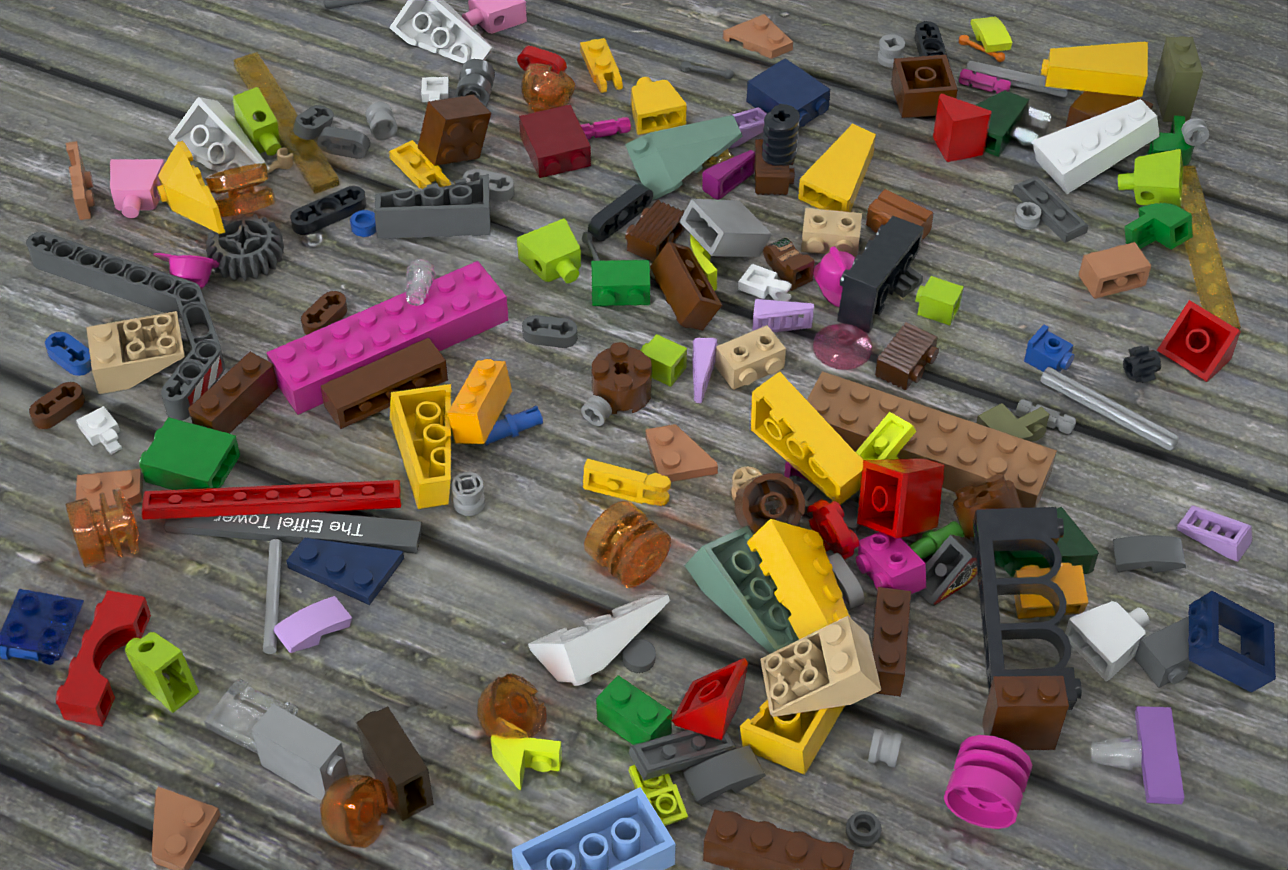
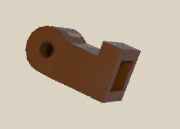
[763,238,814,291]

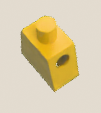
[631,77,687,135]

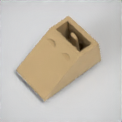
[86,311,185,394]
[760,616,881,717]

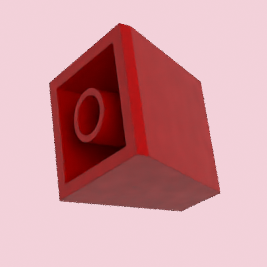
[857,459,945,538]

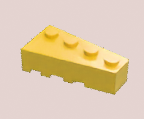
[751,371,864,505]
[390,384,451,509]
[747,519,851,639]
[740,699,844,775]

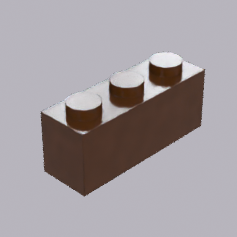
[650,241,722,331]
[188,351,278,434]
[871,587,911,697]

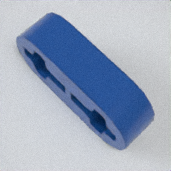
[45,332,92,376]

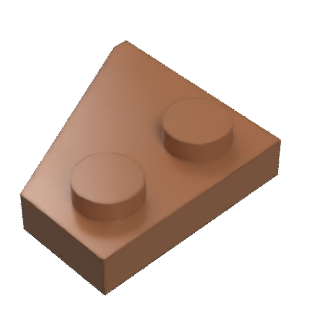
[723,14,793,59]
[66,141,95,220]
[646,424,718,482]
[74,469,143,530]
[152,786,220,870]

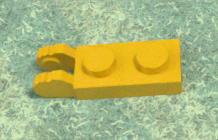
[580,38,623,93]
[389,140,451,189]
[583,459,671,506]

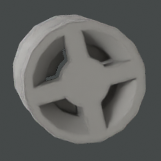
[877,34,905,67]
[868,728,903,768]

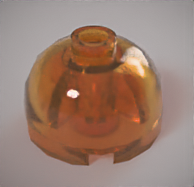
[521,63,576,112]
[477,673,547,739]
[320,775,388,848]

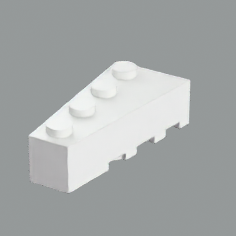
[1032,99,1159,194]

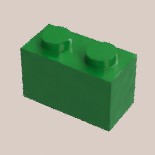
[591,260,650,306]
[596,675,672,745]

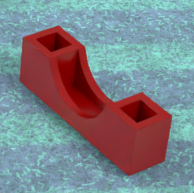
[56,590,151,727]

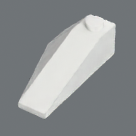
[528,595,670,686]

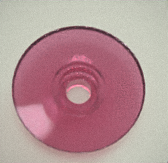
[813,324,872,370]

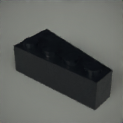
[837,216,924,333]

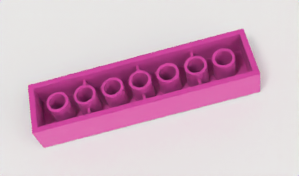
[266,261,508,415]

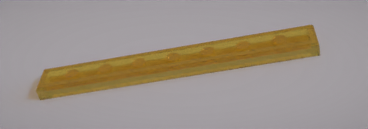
[233,52,340,194]
[1180,166,1241,330]

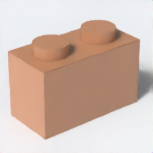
[1079,242,1151,299]

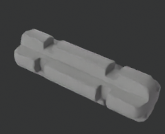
[1016,399,1076,434]

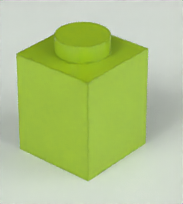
[915,276,964,326]
[640,334,687,387]

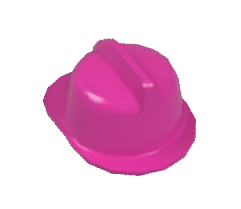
[813,246,855,307]
[153,253,219,289]

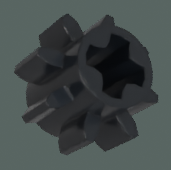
[1123,345,1161,383]

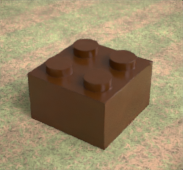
[891,55,958,118]
[417,95,491,166]

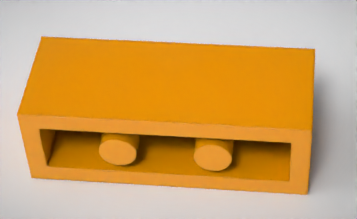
[448,359,512,444]

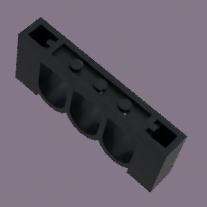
[973,507,1082,710]

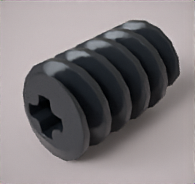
[762,104,800,166]

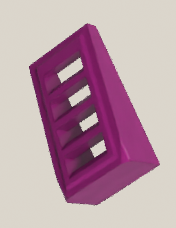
[702,150,755,200]

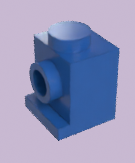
[1024,325,1075,372]

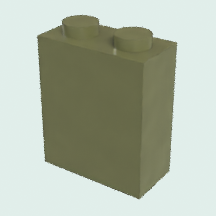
[1154,36,1203,122]

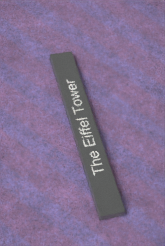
[164,512,423,553]

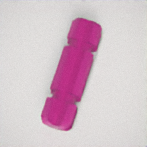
[959,69,1011,94]
[581,117,631,139]

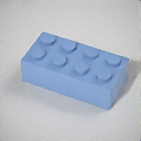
[512,787,676,870]

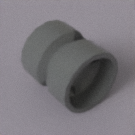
[455,59,495,106]

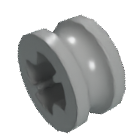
[1181,118,1209,146]
[1014,202,1041,230]
[581,395,612,426]

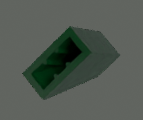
[976,90,1029,157]
[994,506,1099,577]

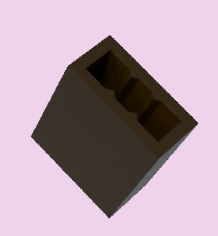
[356,706,434,821]

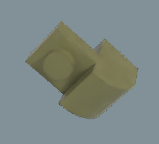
[976,403,1050,442]

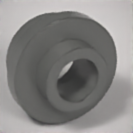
[846,811,882,847]

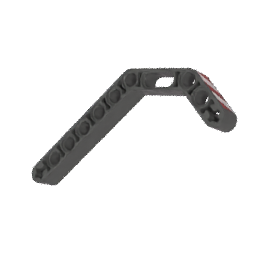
[26,232,225,420]

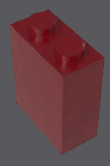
[519,104,591,178]

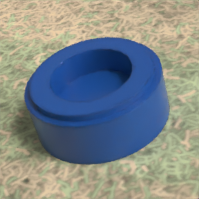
[350,210,377,237]

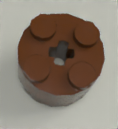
[591,342,652,414]
[734,473,805,535]
[952,474,1023,542]

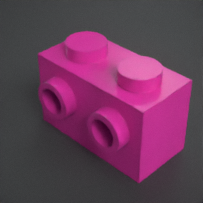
[856,532,926,594]

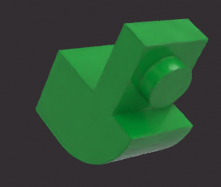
[1148,115,1195,168]
[1125,203,1193,250]

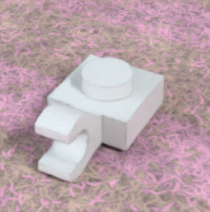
[421,77,449,102]
[738,264,792,302]
[76,406,122,455]

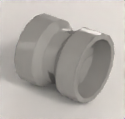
[365,102,398,140]
[452,472,485,516]

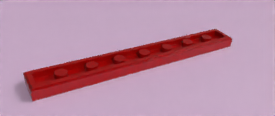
[141,480,401,520]

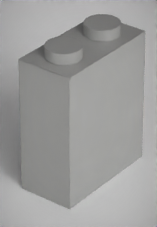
[680,199,772,257]
[251,703,349,804]

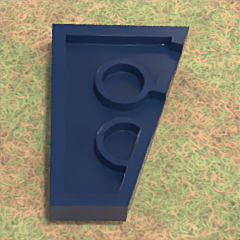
[286,538,404,605]

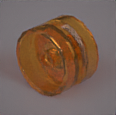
[205,163,276,217]

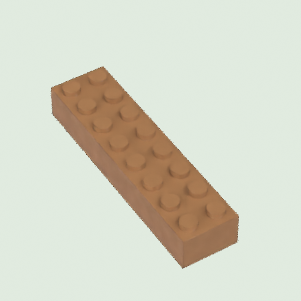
[807,371,1057,508]

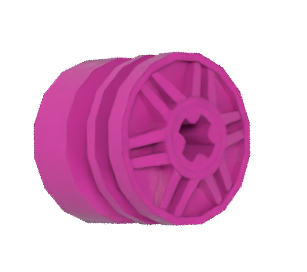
[944,735,1033,829]

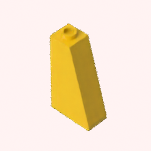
[1041,42,1148,97]
[798,123,876,212]

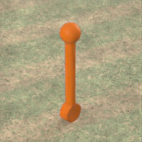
[959,35,1005,62]

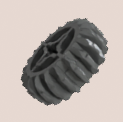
[205,213,284,282]

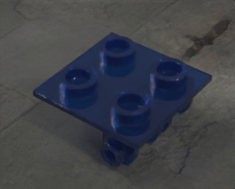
[0,589,84,665]

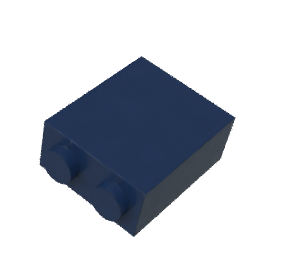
[746,58,831,128]

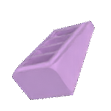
[730,107,767,148]
[752,299,814,332]
[692,338,717,403]
[1177,505,1252,562]

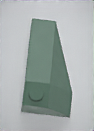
[625,115,743,201]
[684,526,799,654]

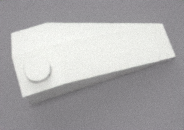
[389,0,494,64]
[168,97,270,190]

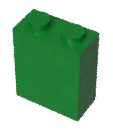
[139,417,240,490]

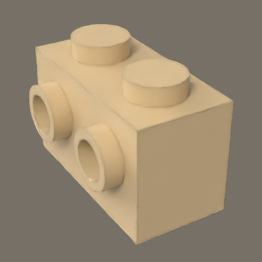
[801,208,862,257]
[715,325,786,390]

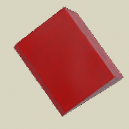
[933,93,992,162]
[1156,300,1241,382]
[671,658,748,740]

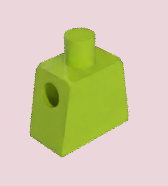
[233,87,281,156]
[1118,149,1183,207]
[517,218,581,283]
[125,632,199,713]

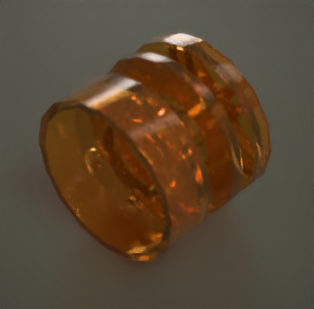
[65,487,140,568]
[584,500,671,588]

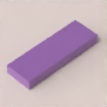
[1135,706,1184,804]

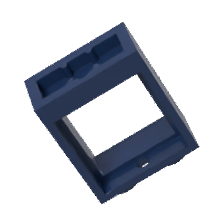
[1188,591,1276,693]

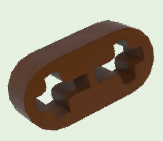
[301,291,348,335]
[29,382,85,429]

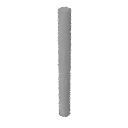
[263,539,282,654]

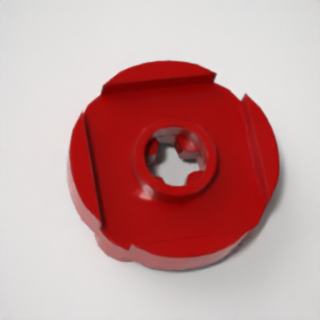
[807,499,860,560]

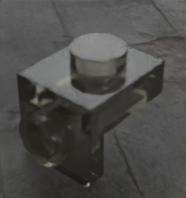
[1010,105,1052,146]

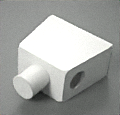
[1065,601,1150,682]

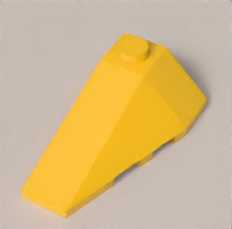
[157,141,225,234]

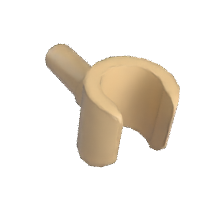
[265,148,293,176]

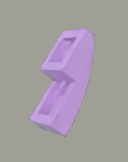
[273,596,352,653]

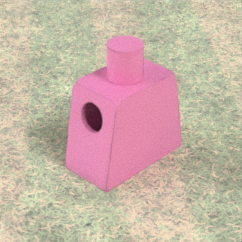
[462,0,527,34]
[110,159,164,218]

